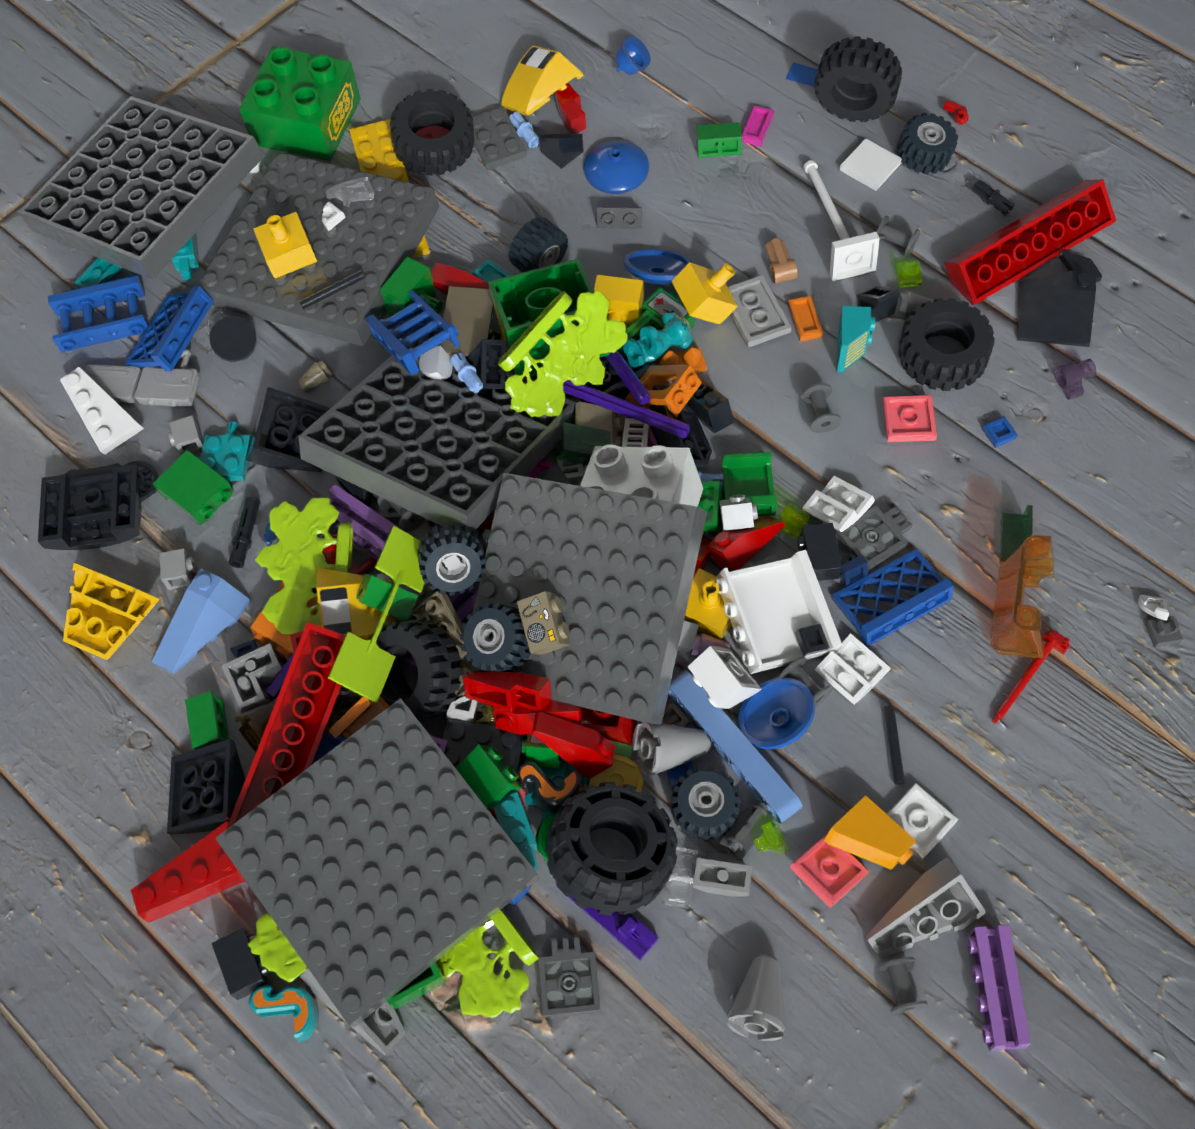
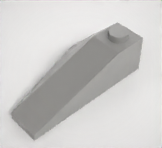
[865,857,987,959]
[299,968,406,1056]

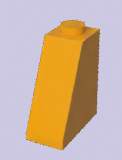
[824,795,916,870]

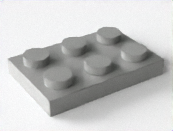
[728,275,792,348]

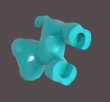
[623,313,693,367]

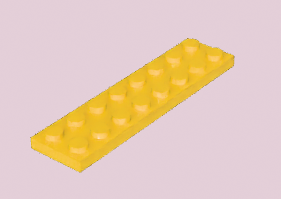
[349,119,430,258]

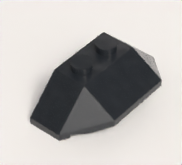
[650,385,712,467]

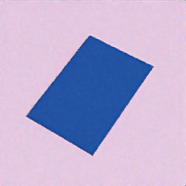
[786,63,818,86]

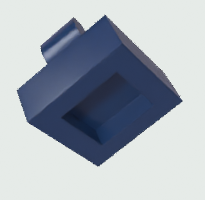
[840,554,868,587]

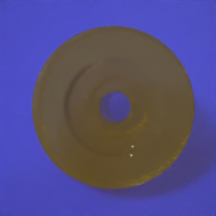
[475,704,496,726]

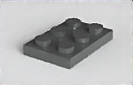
[472,106,527,170]

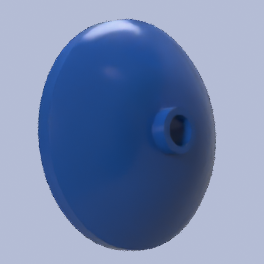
[584,140,649,194]
[624,249,692,286]
[738,678,815,749]

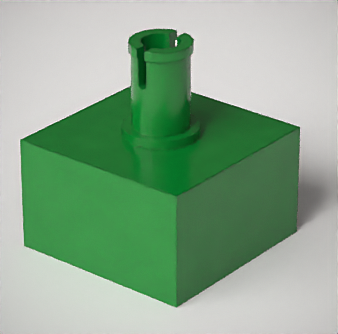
[380,257,443,317]

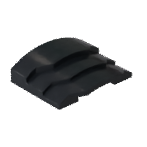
[38,463,141,550]

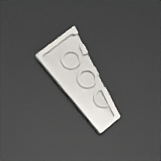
[60,367,144,454]

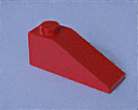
[707,516,786,572]
[493,700,582,735]
[532,711,615,779]

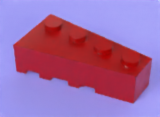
[130,821,245,923]

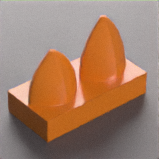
[655,347,707,381]

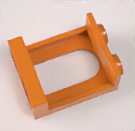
[625,365,702,417]

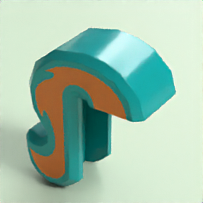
[249,985,319,1042]

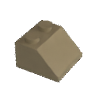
[576,402,624,460]

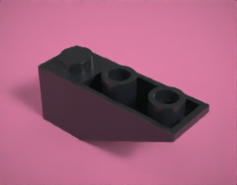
[687,377,735,434]

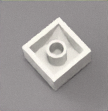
[688,646,761,709]

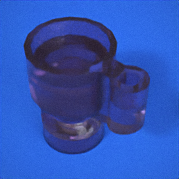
[1055,359,1096,400]

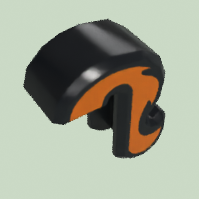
[516,762,585,813]

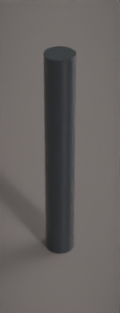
[299,270,365,309]
[884,705,905,785]

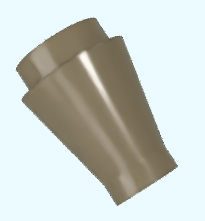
[297,360,333,392]

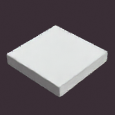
[840,139,901,191]
[887,783,959,861]

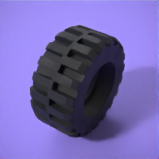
[814,36,902,122]
[390,89,474,176]
[898,298,995,391]
[368,620,462,721]

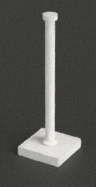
[804,160,880,281]

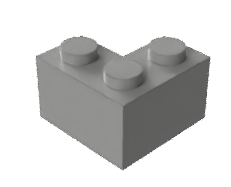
[221,643,283,713]

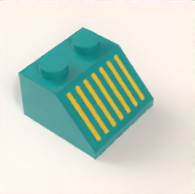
[837,306,875,373]

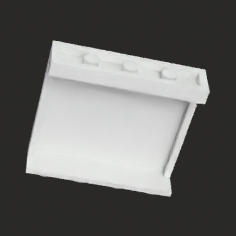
[715,550,842,674]

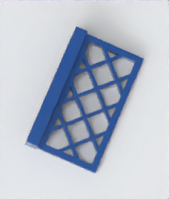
[125,286,214,371]
[832,549,954,647]

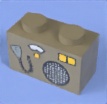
[517,591,570,655]

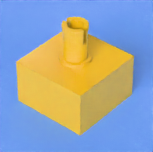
[253,212,317,278]
[672,262,738,325]
[594,275,644,329]
[684,569,732,641]

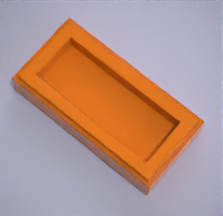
[788,295,823,342]

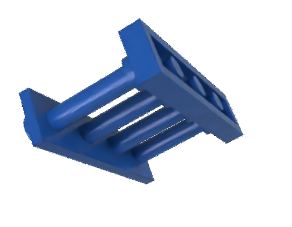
[48,275,149,352]
[365,290,460,376]

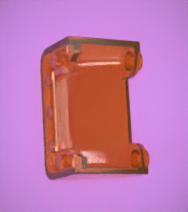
[990,535,1054,658]

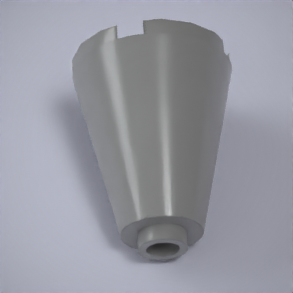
[633,722,711,775]
[727,954,786,1041]

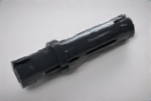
[228,497,261,568]

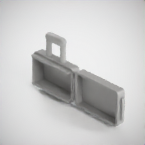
[85,349,201,407]

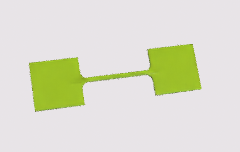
[328,526,425,703]

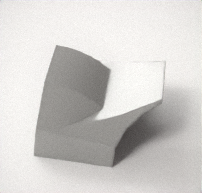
[693,852,752,897]

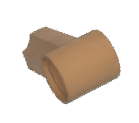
[765,238,798,284]

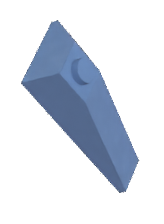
[152,569,250,674]

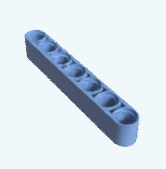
[668,669,803,824]

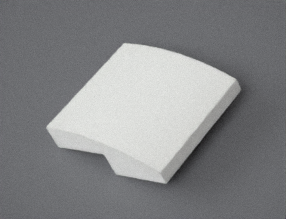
[802,476,875,532]
[815,633,891,705]

